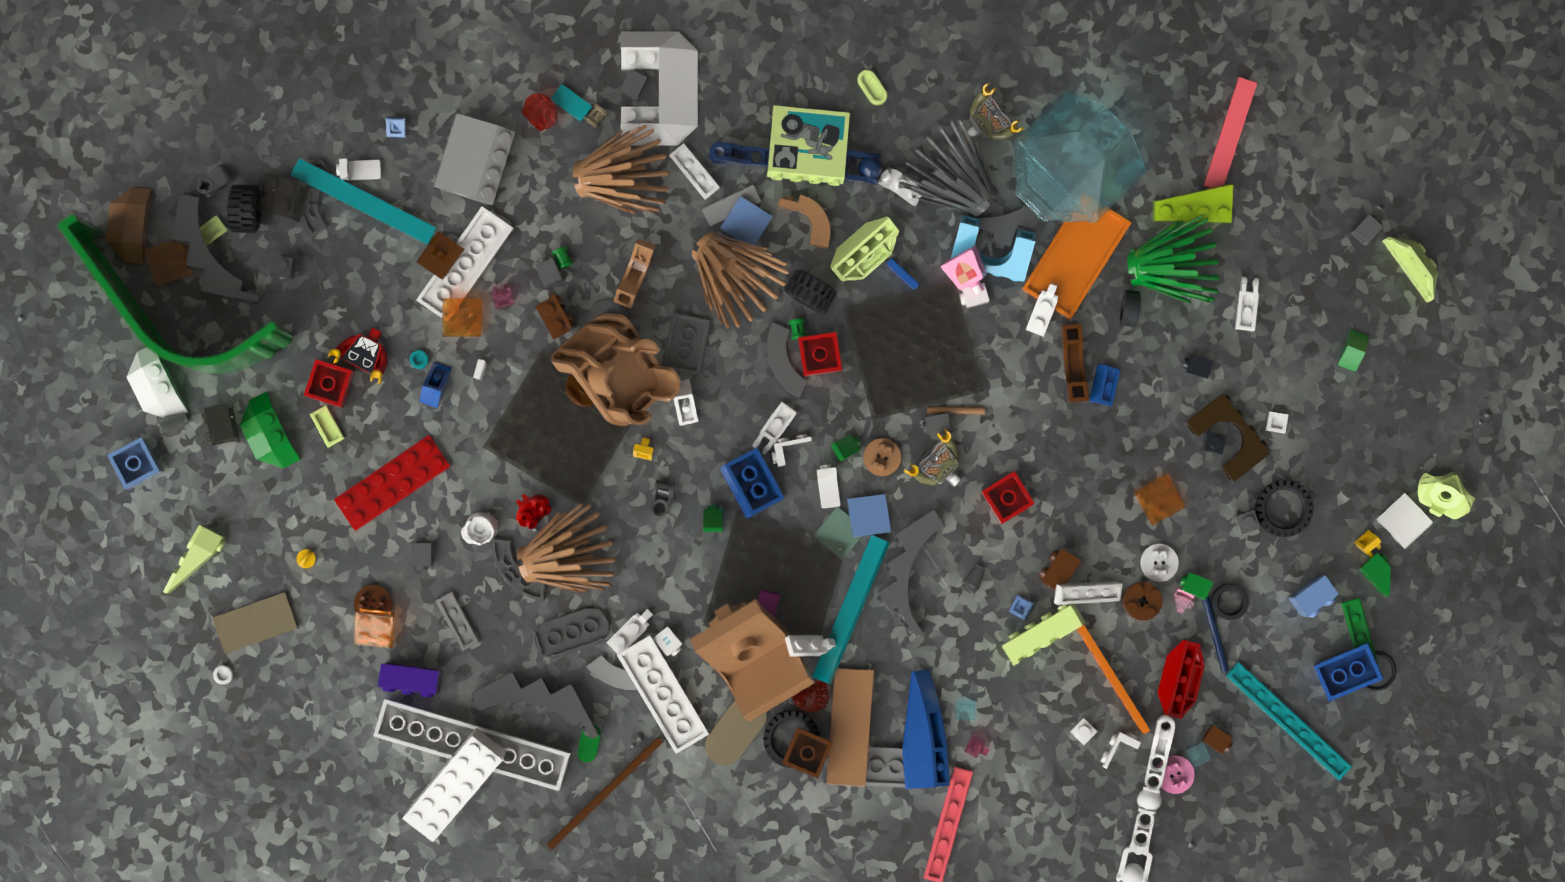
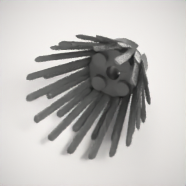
[899,119,998,217]

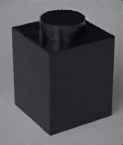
[1182,354,1213,380]
[1201,431,1227,455]

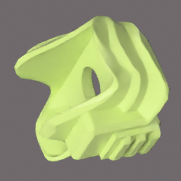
[1418,472,1475,519]

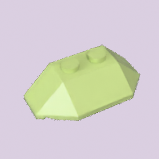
[830,216,899,281]
[1383,237,1438,303]

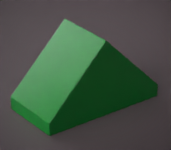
[1337,329,1369,372]

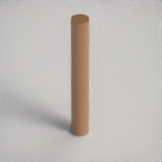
[927,406,985,415]

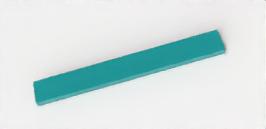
[291,158,437,245]
[812,535,890,685]
[1225,662,1352,781]

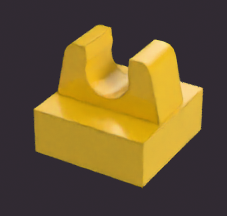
[633,437,654,461]
[1354,530,1381,556]

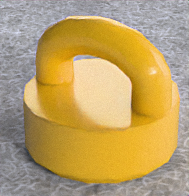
[297,549,316,568]

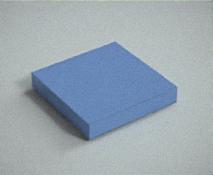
[720,196,773,244]
[847,494,891,538]

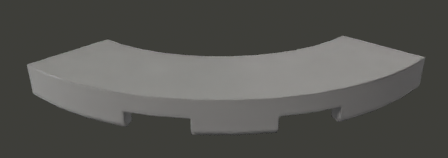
[586,655,637,690]

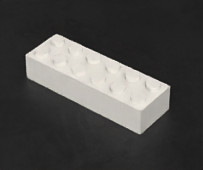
[402,728,507,842]

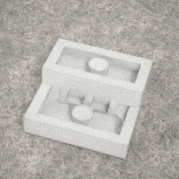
[1377,493,1433,549]

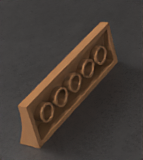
[826,669,874,787]

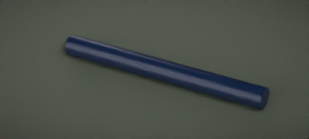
[1202,597,1229,673]

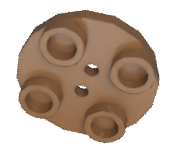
[863,438,901,476]

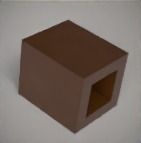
[1201,724,1233,754]

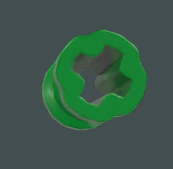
[551,246,574,270]
[788,318,808,340]

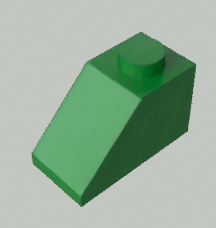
[830,434,861,463]
[703,505,723,532]
[1358,553,1391,597]
[1179,573,1213,600]

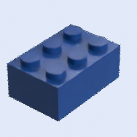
[720,448,784,519]
[1314,642,1384,701]

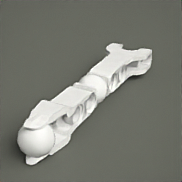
[1116,714,1175,882]

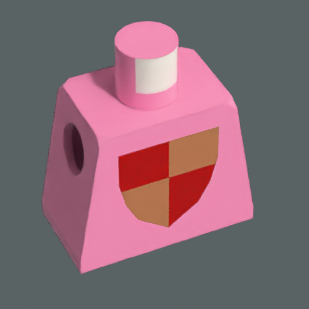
[941,245,986,295]

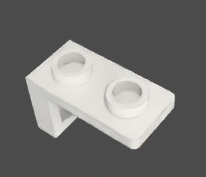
[336,159,381,181]
[878,167,922,206]
[772,434,812,467]
[817,464,840,509]
[1101,732,1141,769]

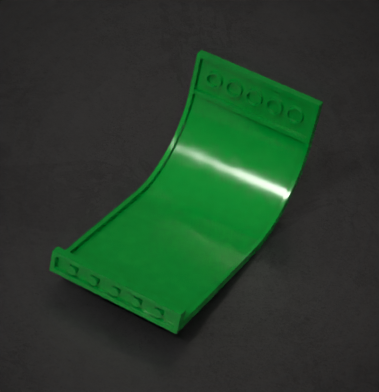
[57,213,294,374]

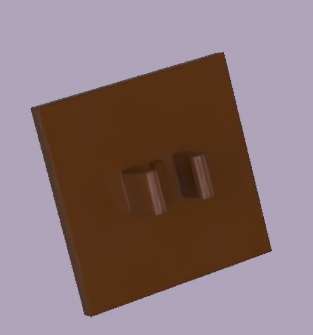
[416,231,465,280]

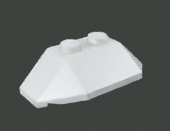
[127,347,188,417]

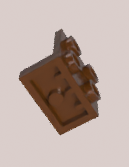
[535,293,575,340]

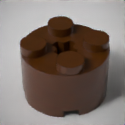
[1121,582,1162,621]

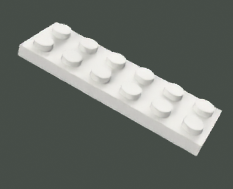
[416,206,514,322]
[617,635,709,754]

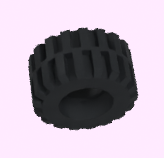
[227,185,262,233]
[784,270,837,314]

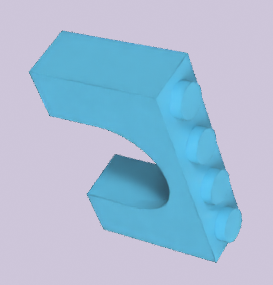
[951,215,1037,282]

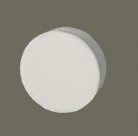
[213,665,234,684]

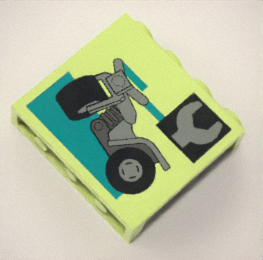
[767,105,850,186]

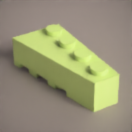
[1002,604,1085,666]

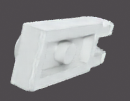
[1235,276,1259,332]
[752,402,797,455]

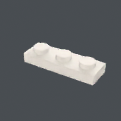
[669,143,720,200]

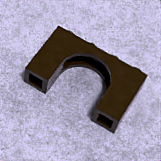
[1184,393,1270,483]

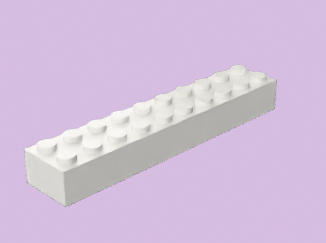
[373,698,571,791]

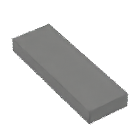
[702,185,762,227]
[435,591,480,651]

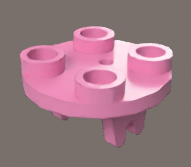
[1156,755,1195,794]

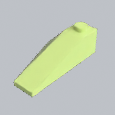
[163,525,226,594]

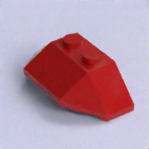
[1157,640,1205,719]

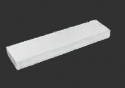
[1054,581,1123,605]

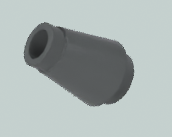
[158,413,189,435]
[961,565,985,595]

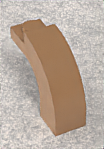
[778,195,830,249]
[613,238,656,309]

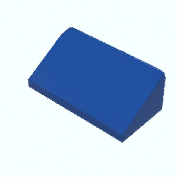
[1090,364,1121,406]

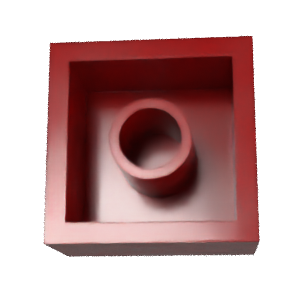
[798,332,842,377]
[304,359,355,408]
[981,471,1035,524]

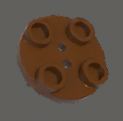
[354,585,392,623]

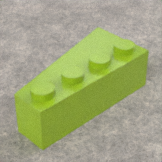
[1152,183,1233,223]

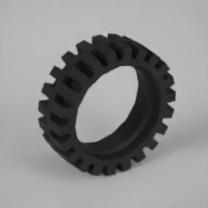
[1255,480,1314,537]
[763,711,820,768]

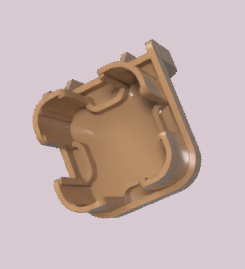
[550,313,680,426]

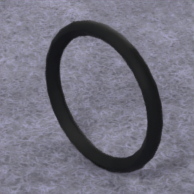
[1364,651,1396,691]

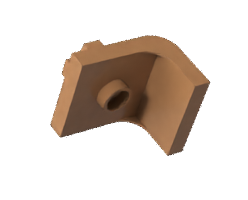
[690,600,815,722]

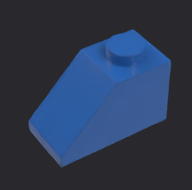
[419,362,452,408]

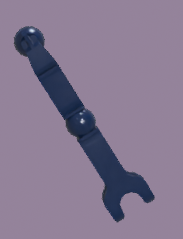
[709,142,883,185]

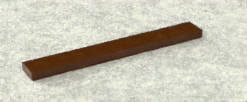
[547,737,664,850]

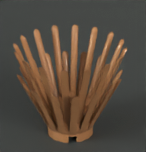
[573,124,669,214]
[692,231,789,329]
[517,503,616,593]

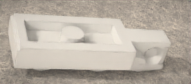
[1026,282,1058,337]
[606,609,653,654]
[785,635,836,657]

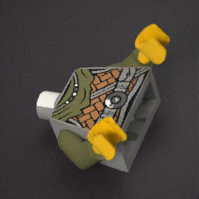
[967,82,1025,141]
[904,428,962,487]

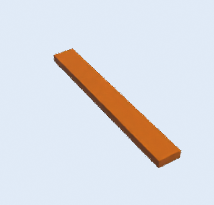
[1068,604,1150,734]

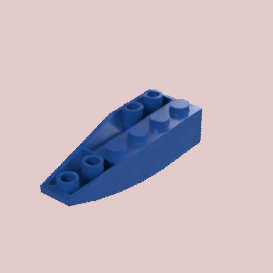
[902,670,950,789]

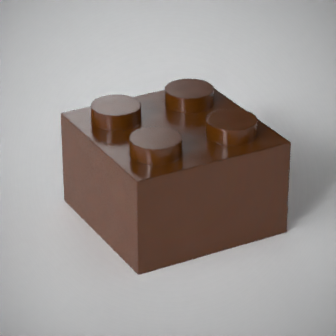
[1038,548,1081,592]
[782,727,833,779]

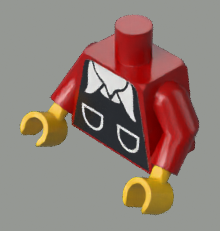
[327,328,388,384]

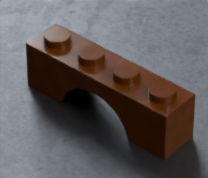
[1060,324,1089,404]

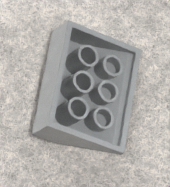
[433,113,515,205]

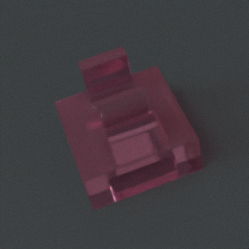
[491,284,515,309]
[1174,589,1195,614]
[964,734,990,758]

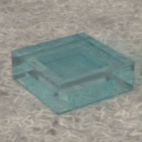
[955,700,976,721]
[1185,742,1211,768]

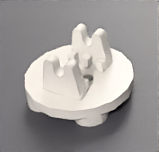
[1140,544,1179,582]

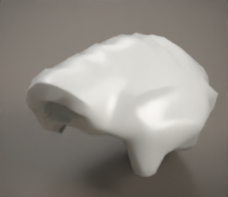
[461,512,499,545]

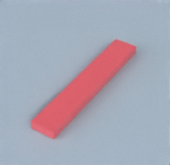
[1203,77,1257,188]
[923,766,973,882]

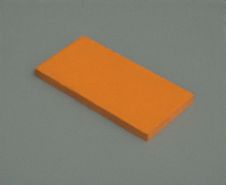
[1022,192,1132,320]

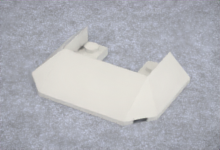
[620,32,698,146]

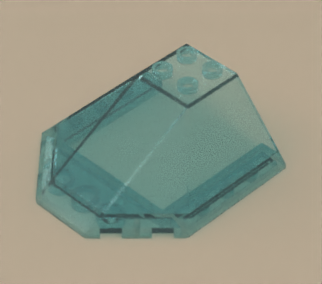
[1014,92,1147,223]

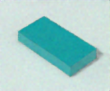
[551,84,593,122]

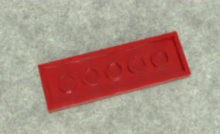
[334,435,451,531]

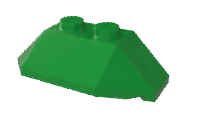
[240,391,301,468]

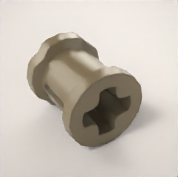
[583,103,608,129]

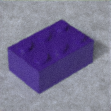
[378,663,443,697]

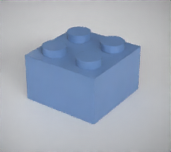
[107,437,163,490]
[1288,575,1339,618]

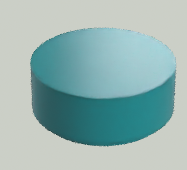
[409,350,429,369]

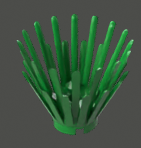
[1127,214,1220,303]

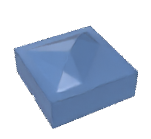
[386,116,406,137]
[1008,595,1035,621]

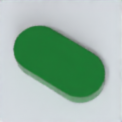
[577,724,601,762]

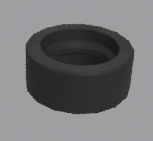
[1120,289,1141,327]
[1211,584,1249,620]

